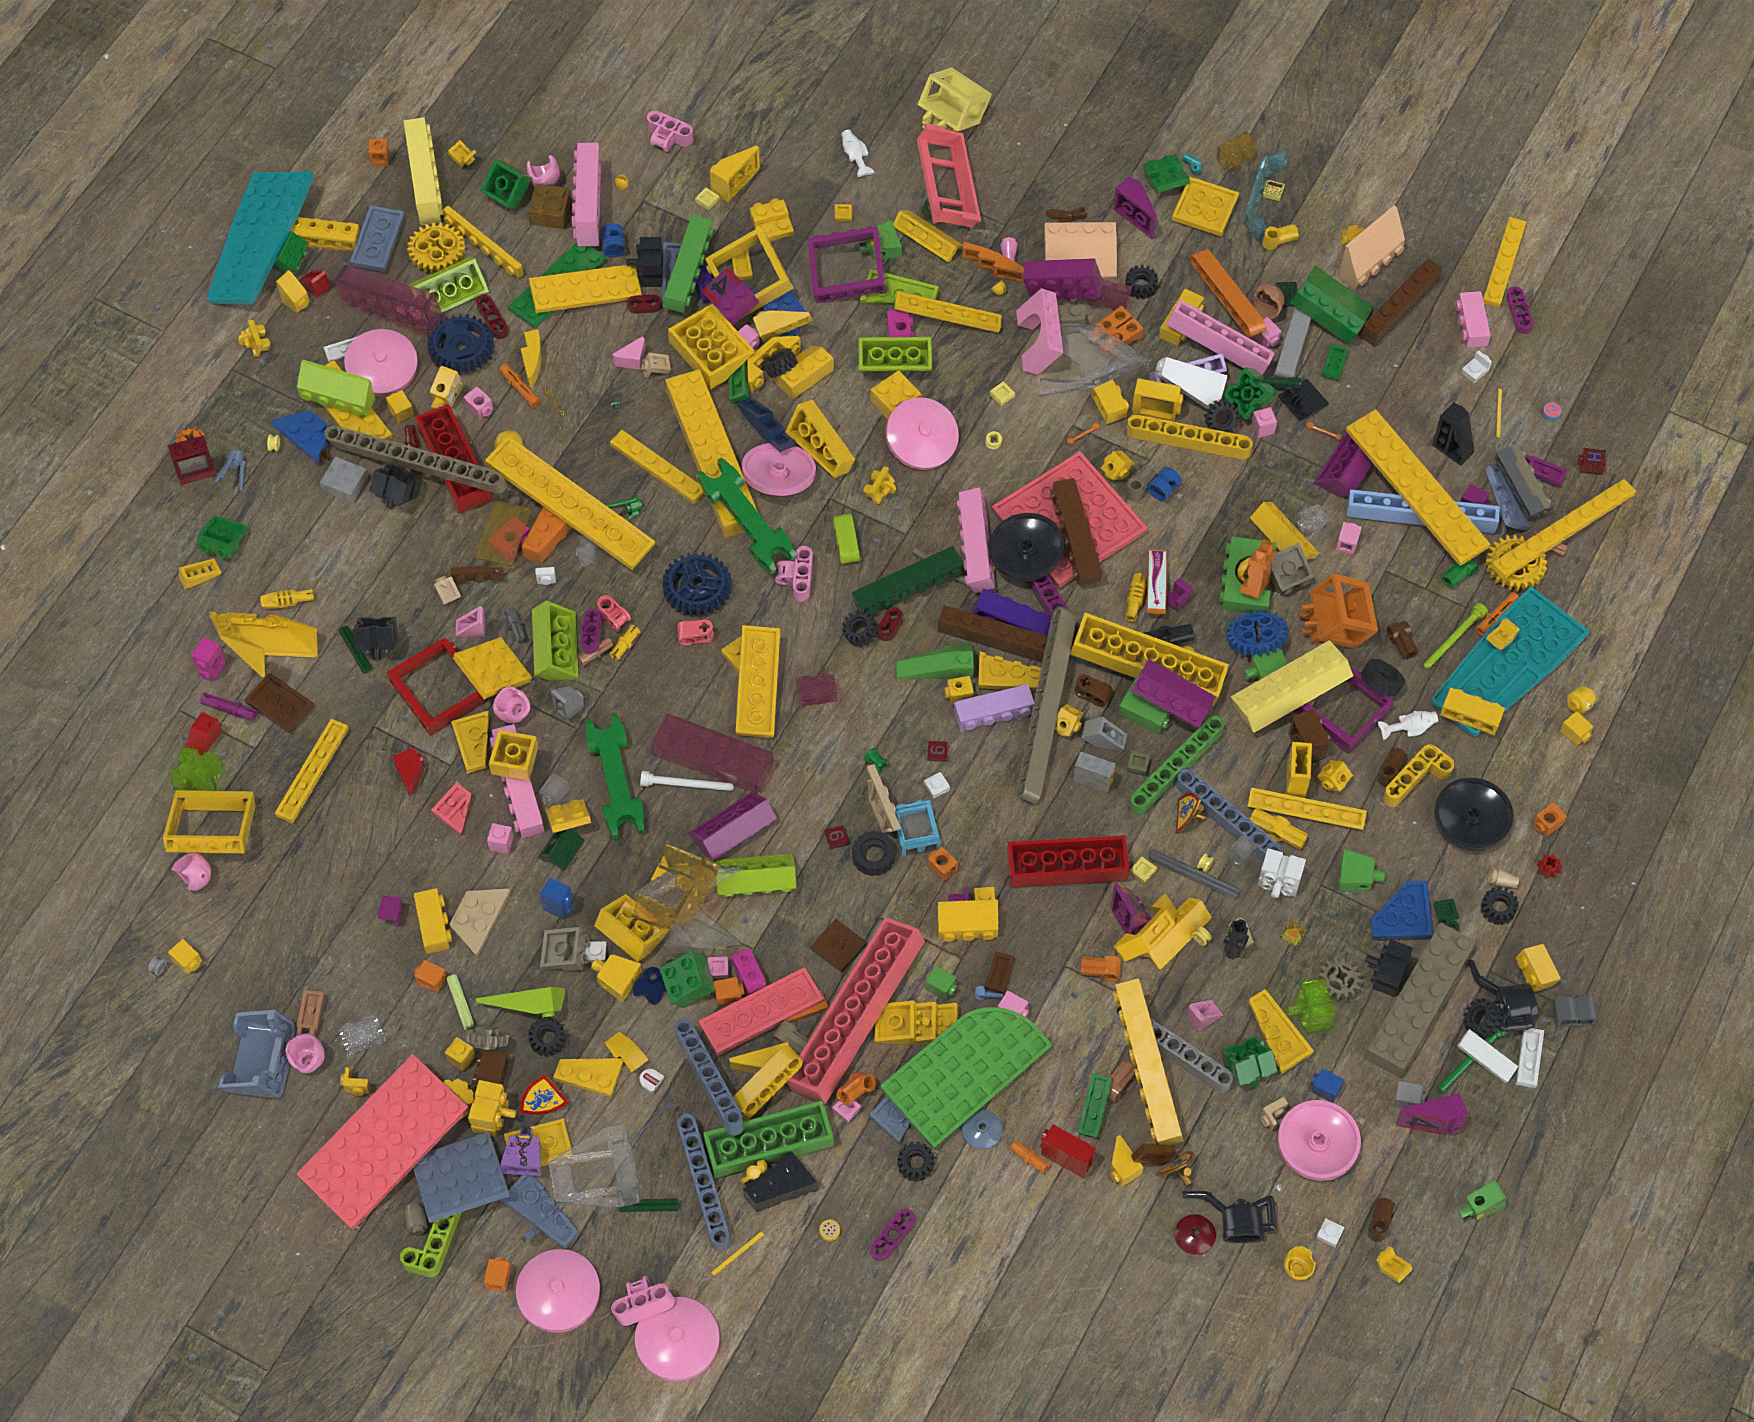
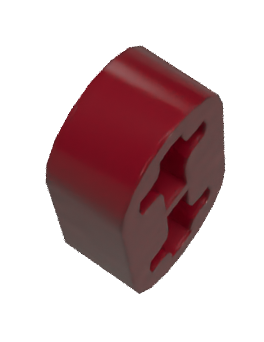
[627,294,662,314]
[877,607,903,641]

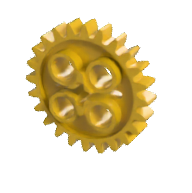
[407,222,466,274]
[1485,535,1547,591]

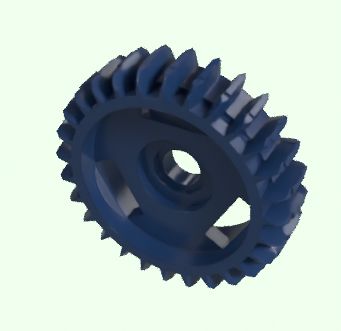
[427,313,495,376]
[662,551,732,618]

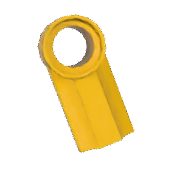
[1262,224,1299,250]

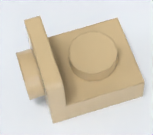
[641,353,671,377]
[433,576,461,605]
[1260,1097,1288,1131]

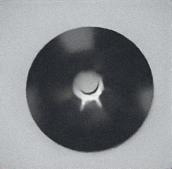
[989,513,1065,581]
[1434,778,1513,851]

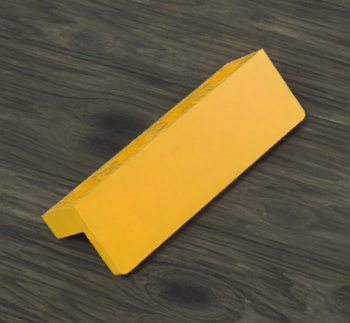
[893,210,963,262]
[1250,502,1320,560]
[1141,897,1212,970]

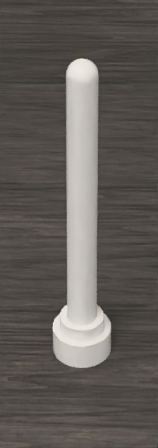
[640,771,734,791]

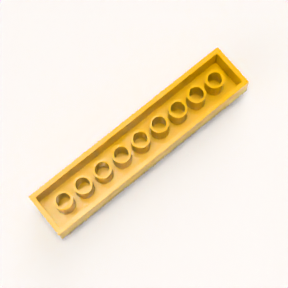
[665,369,758,538]

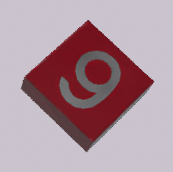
[927,741,948,762]
[824,825,849,850]

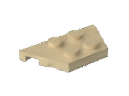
[867,764,901,833]
[449,889,511,957]

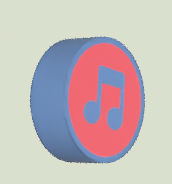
[1542,402,1562,421]

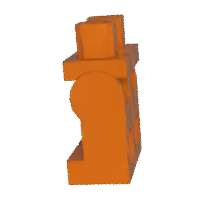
[1089,306,1144,356]
[1240,540,1277,598]

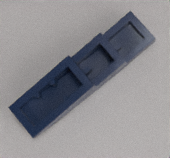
[737,397,795,452]

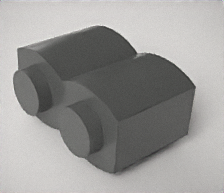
[1552,994,1598,1027]

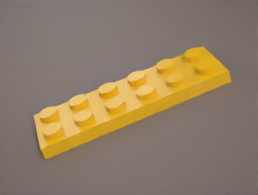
[529,265,642,313]
[322,360,393,456]
[735,625,780,738]

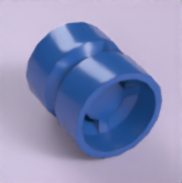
[601,223,626,257]
[1147,467,1182,502]

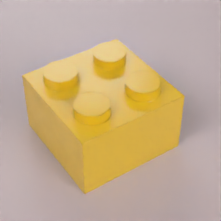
[870,370,922,419]
[489,730,538,781]

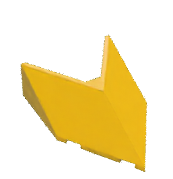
[209,611,318,678]

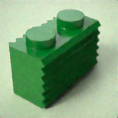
[274,231,309,273]

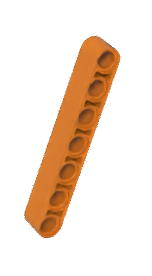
[1190,249,1266,338]

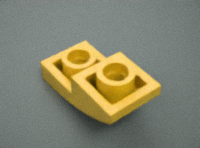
[604,1032,649,1072]

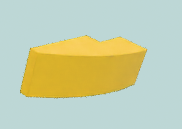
[521,329,542,388]

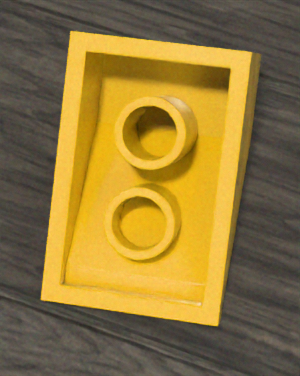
[710,146,760,203]

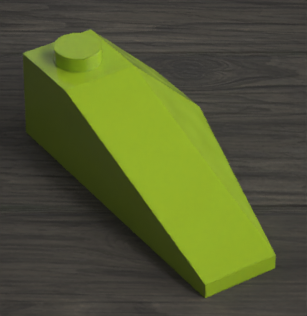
[476,987,566,1018]

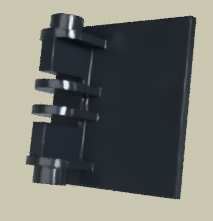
[1278,378,1329,421]

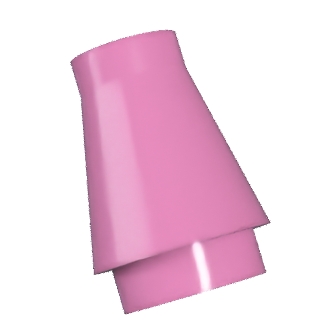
[1000,237,1018,261]

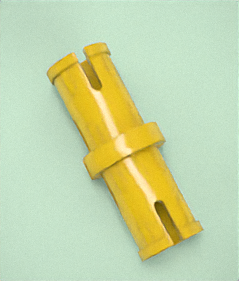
[609,625,640,661]

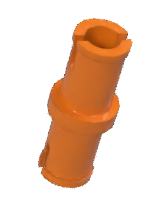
[1010,1140,1050,1174]

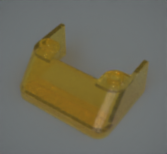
[632,844,718,929]

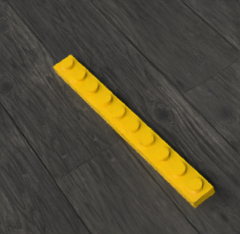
[1490,479,1637,579]

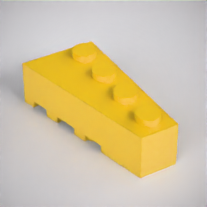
[785,400,855,478]

